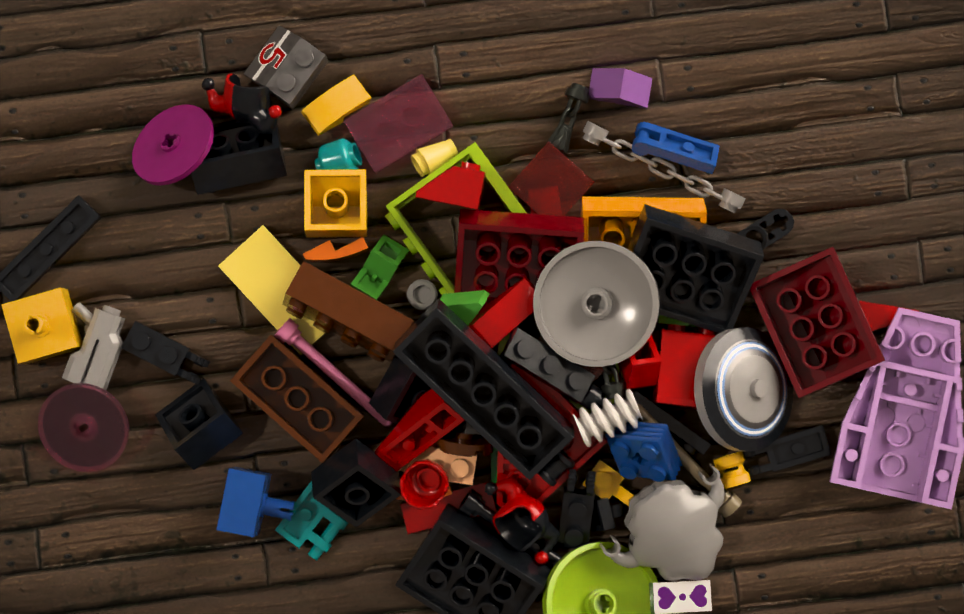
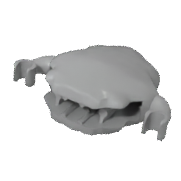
[599,464,725,581]

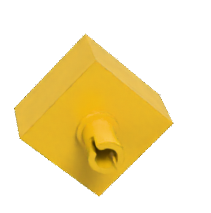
[1,287,83,365]

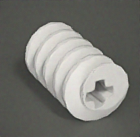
[573,389,643,447]

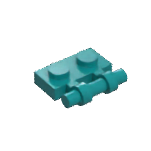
[275,481,349,561]

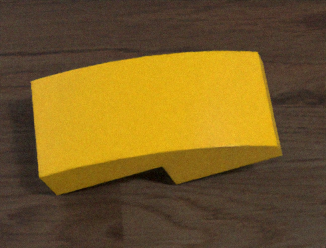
[301,75,371,136]

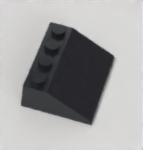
[628,204,764,333]
[395,503,552,614]

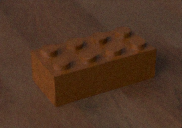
[282,261,413,363]
[230,334,366,463]

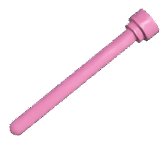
[274,318,392,427]

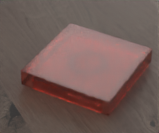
[508,142,595,216]

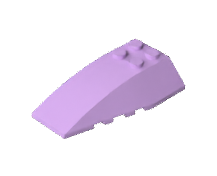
[829,307,964,510]

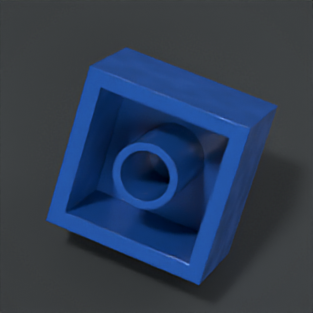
[216,467,295,537]

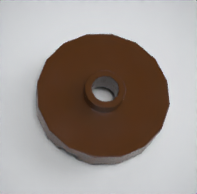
[432,430,493,457]

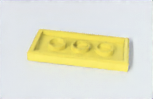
[218,225,325,356]

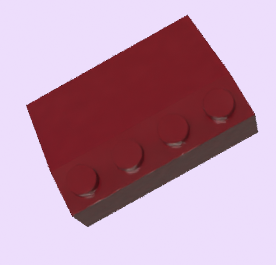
[454,209,584,314]
[750,247,885,398]

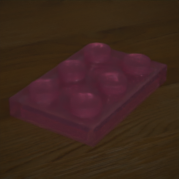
[344,74,453,174]

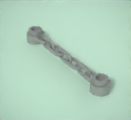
[582,121,746,213]

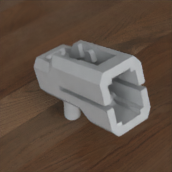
[62,302,125,393]

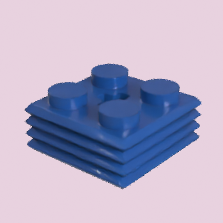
[605,422,682,482]

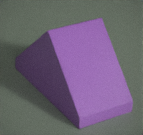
[588,68,652,109]

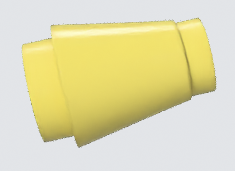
[411,139,458,177]

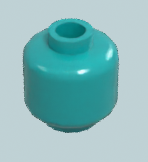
[315,138,362,170]

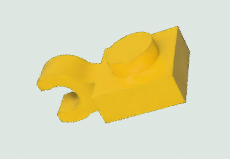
[582,460,634,506]

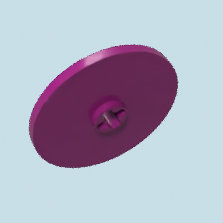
[132,104,214,186]

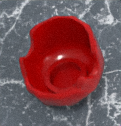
[399,459,449,510]

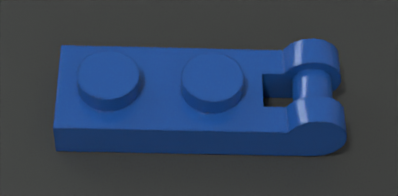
[632,122,720,174]

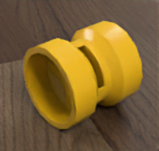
[713,452,751,489]

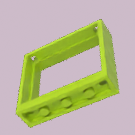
[385,142,527,295]

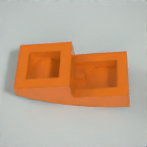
[303,237,370,262]

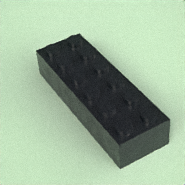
[393,299,574,480]

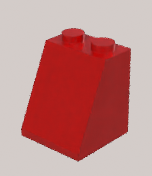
[651,324,716,408]

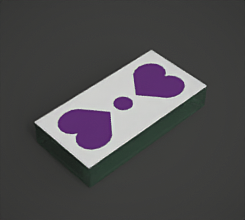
[649,580,712,614]

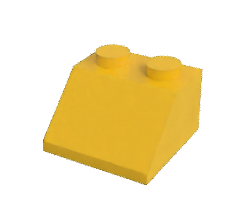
[304,169,367,238]

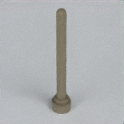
[637,403,742,517]

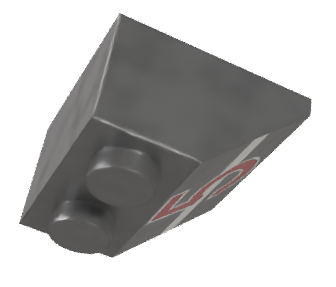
[244,25,328,110]

